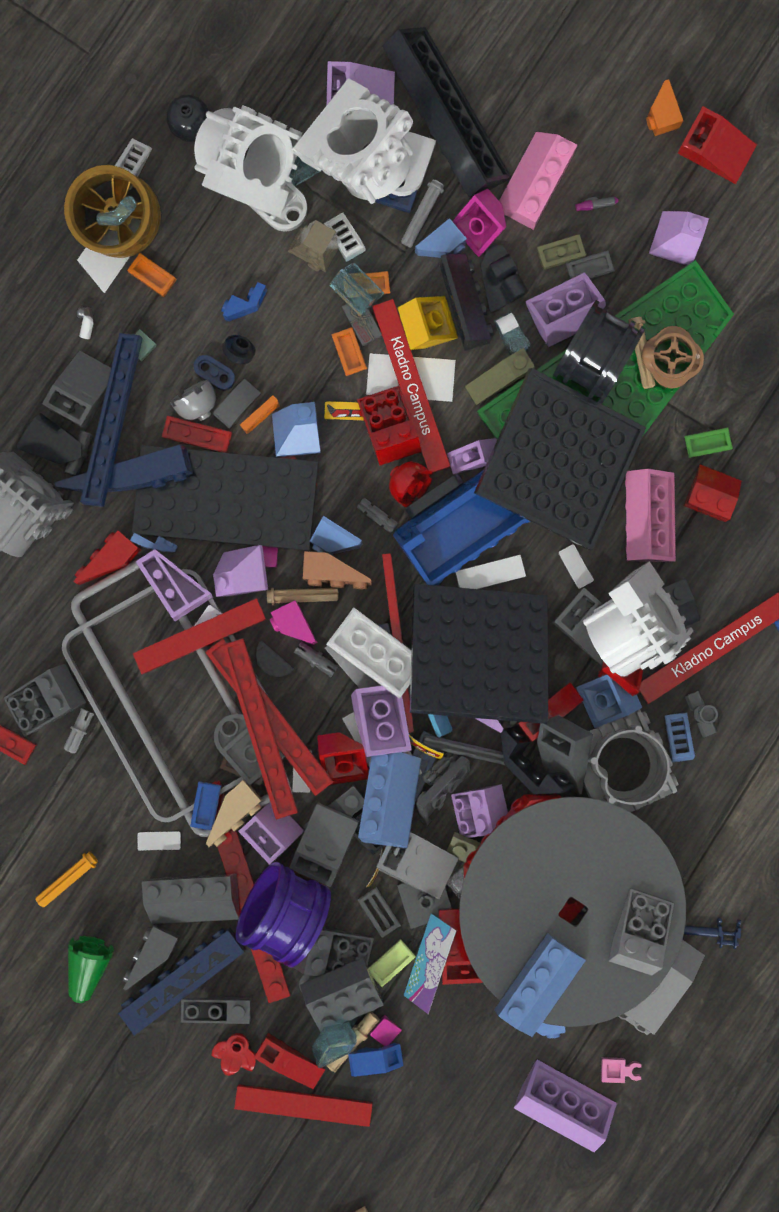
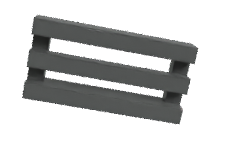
[357,887,401,938]

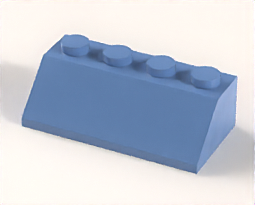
[358,752,422,848]
[494,933,586,1037]

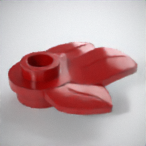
[212,1033,256,1076]

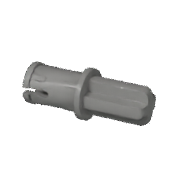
[64,708,94,753]

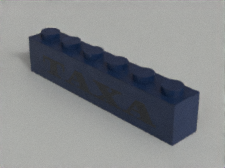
[118,928,246,1036]

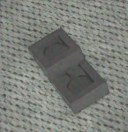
[213,379,261,429]

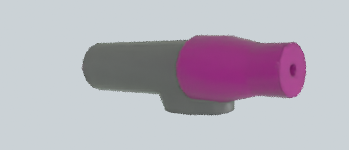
[575,196,619,211]

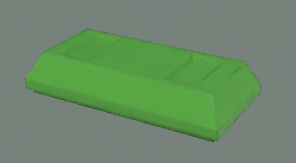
[684,428,733,458]

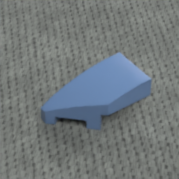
[130,533,178,552]

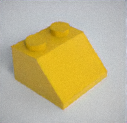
[398,296,458,350]

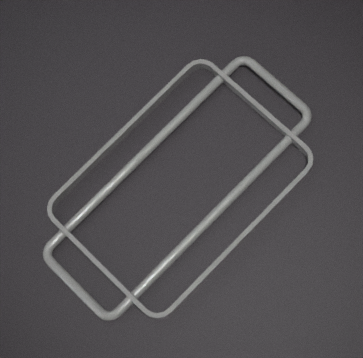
[62,559,285,837]

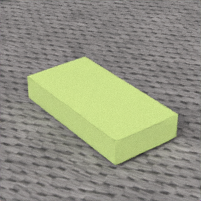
[369,939,416,987]

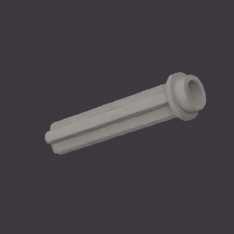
[401,179,444,247]

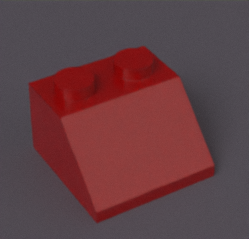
[683,464,742,522]

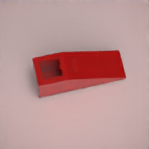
[74,531,141,585]
[517,683,584,741]
[254,1033,325,1089]

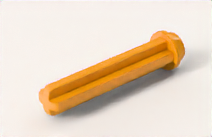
[35,852,98,907]

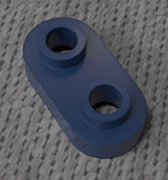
[194,355,235,390]

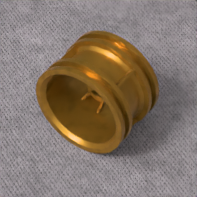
[64,165,161,258]

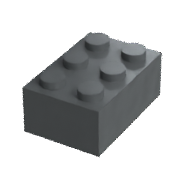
[300,958,384,1032]

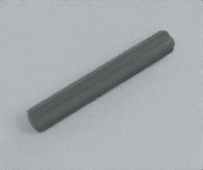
[422,735,505,765]

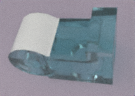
[494,312,531,355]

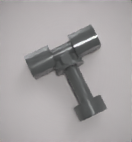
[684,690,718,738]

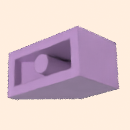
[447,438,497,474]

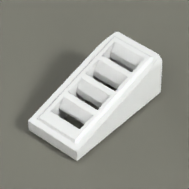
[115,138,152,189]
[324,213,365,262]

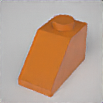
[646,79,683,136]

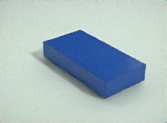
[190,781,222,830]

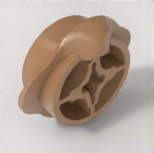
[642,326,704,388]

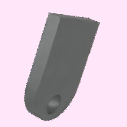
[214,714,284,786]

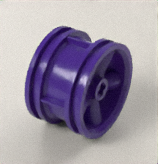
[236,862,331,967]

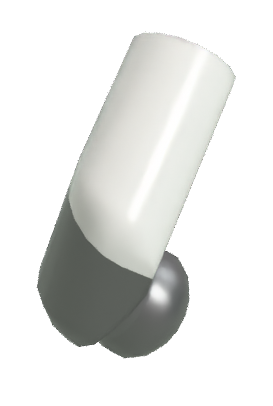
[77,306,93,339]

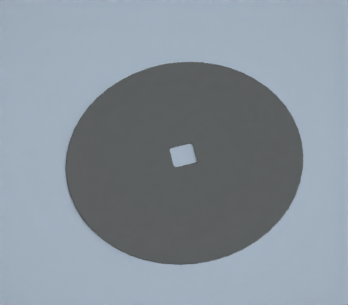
[459,797,686,1027]

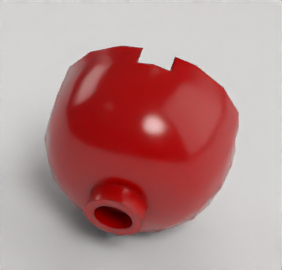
[389,461,432,507]

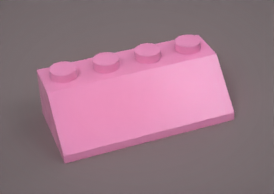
[499,132,577,230]
[625,469,676,562]

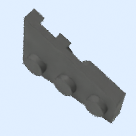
[417,755,470,826]

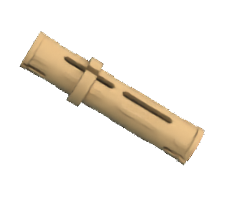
[325,1011,380,1072]

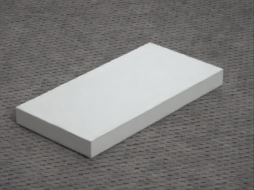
[326,608,411,698]

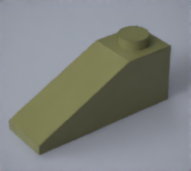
[465,348,535,406]

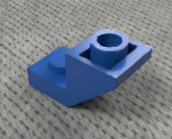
[222,282,267,321]
[348,1043,403,1077]

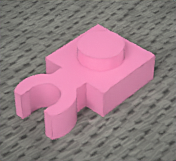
[601,1057,641,1083]

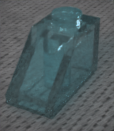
[311,1022,357,1068]

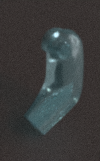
[97,196,137,226]

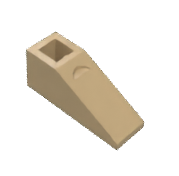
[206,780,263,847]

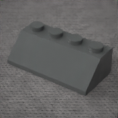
[142,873,240,924]

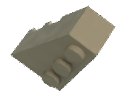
[287,220,338,272]

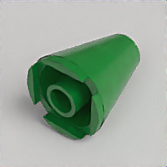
[68,936,114,1003]

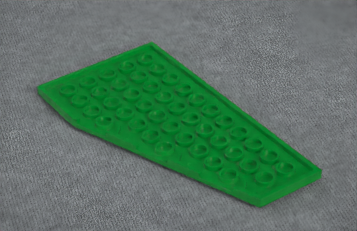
[477,260,734,439]

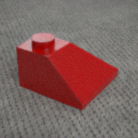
[317,732,369,785]

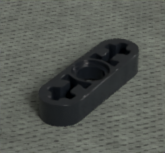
[405,473,464,519]

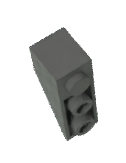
[123,924,180,990]
[181,995,252,1024]

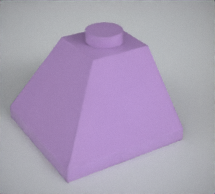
[649,211,709,266]
[213,545,268,597]

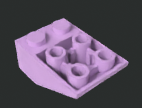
[327,61,395,105]

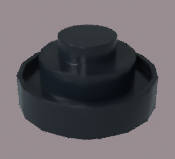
[222,335,256,364]

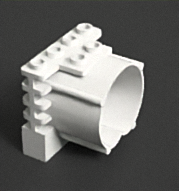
[293,78,413,204]
[194,105,302,217]
[583,561,694,677]

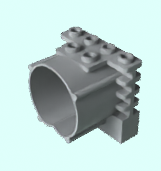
[0,452,74,557]
[583,709,678,812]

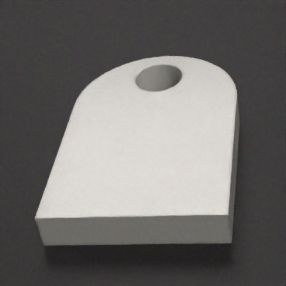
[392,131,436,196]
[249,181,307,231]

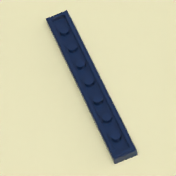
[80,333,143,507]

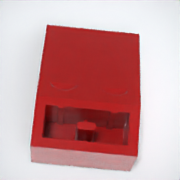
[678,106,757,184]
[357,386,422,466]
[439,909,483,985]

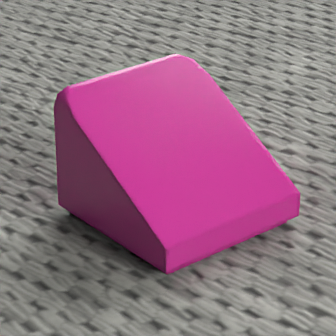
[262,546,278,568]
[370,1015,402,1046]

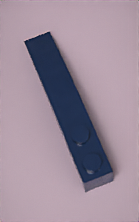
[54,445,193,492]

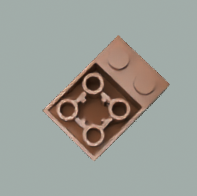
[303,551,372,589]

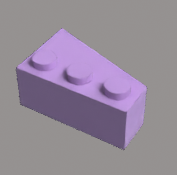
[136,549,213,621]

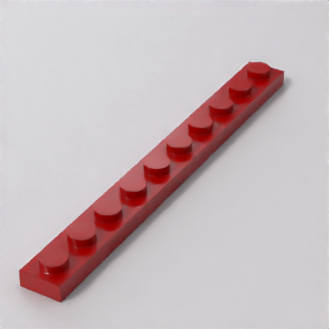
[213,780,291,1003]

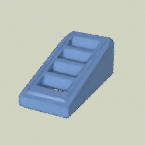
[664,713,695,762]

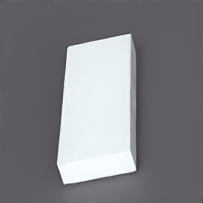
[456,555,526,589]

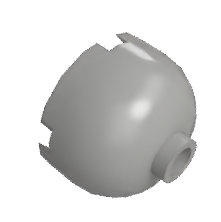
[170,379,216,421]

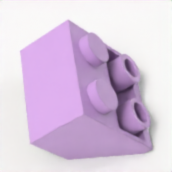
[451,784,508,838]
[239,802,304,865]

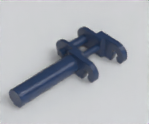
[684,918,741,949]

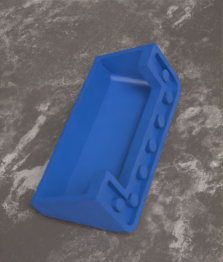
[393,470,531,585]

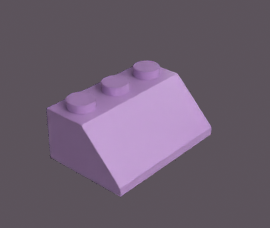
[525,273,606,347]

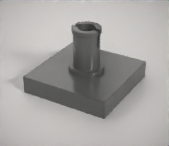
[397,882,452,929]

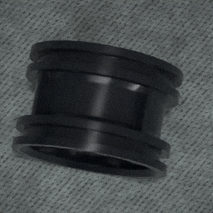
[552,300,646,404]

